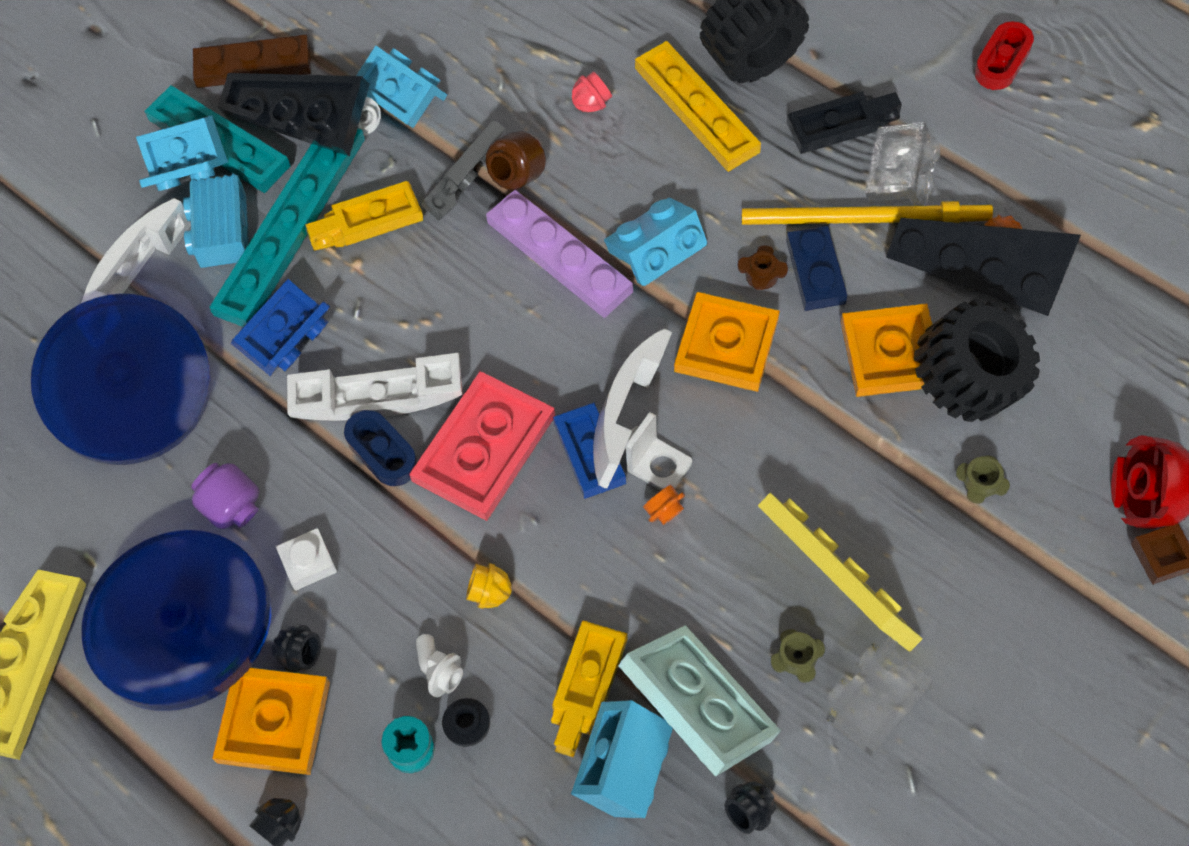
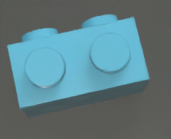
[571,700,673,818]

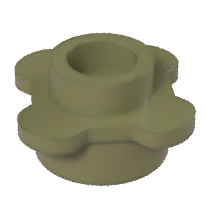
[956,455,1010,504]
[771,629,825,683]

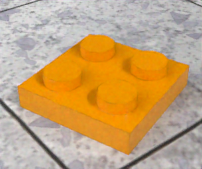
[674,292,780,392]
[840,303,932,397]
[212,666,330,775]

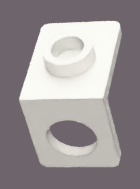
[625,412,692,491]

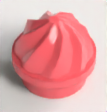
[572,71,612,113]

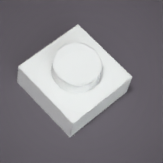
[276,528,337,591]

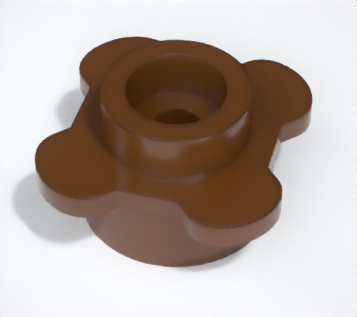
[738,245,788,290]

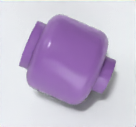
[191,463,260,529]

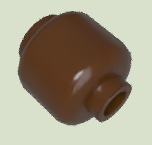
[485,131,546,190]

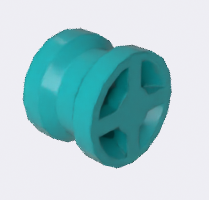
[381,716,435,774]

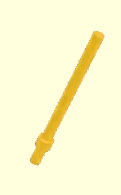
[741,201,993,225]

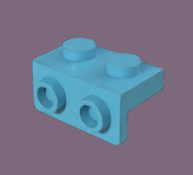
[136,115,228,191]
[604,197,707,286]

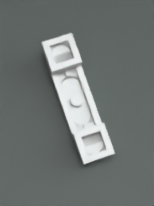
[78,198,191,350]
[593,329,672,489]
[287,353,462,421]

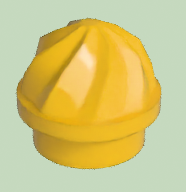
[466,563,512,609]

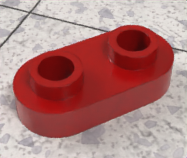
[975,21,1034,90]

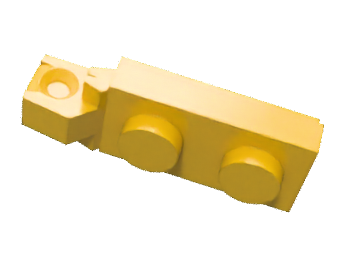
[305,181,423,251]
[551,620,628,758]

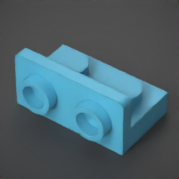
[356,46,447,128]

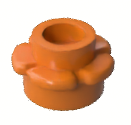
[643,484,685,525]

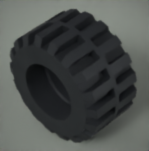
[699,0,809,83]
[914,299,1040,422]

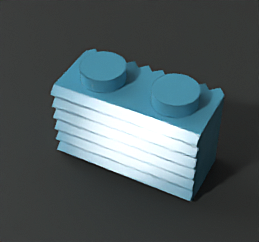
[183,174,249,268]

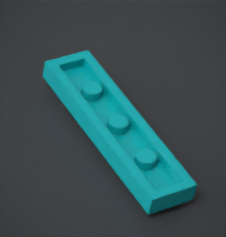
[144,85,291,194]

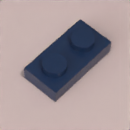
[786,226,848,311]

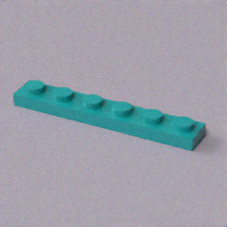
[209,128,365,327]

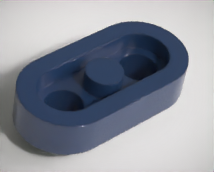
[344,410,417,486]

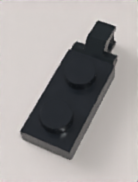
[787,91,902,154]

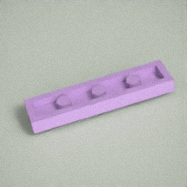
[486,190,633,318]

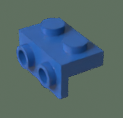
[231,279,330,376]

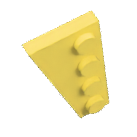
[758,493,923,652]
[0,570,86,760]

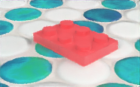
[409,371,556,521]

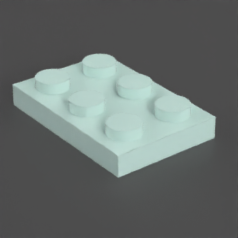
[618,625,781,777]

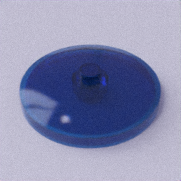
[31,294,211,465]
[81,530,271,711]

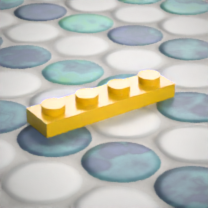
[635,41,761,172]

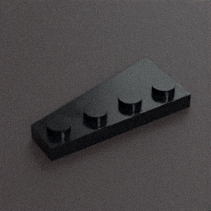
[218,73,370,156]
[886,218,1081,316]

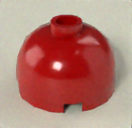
[1111,435,1189,529]

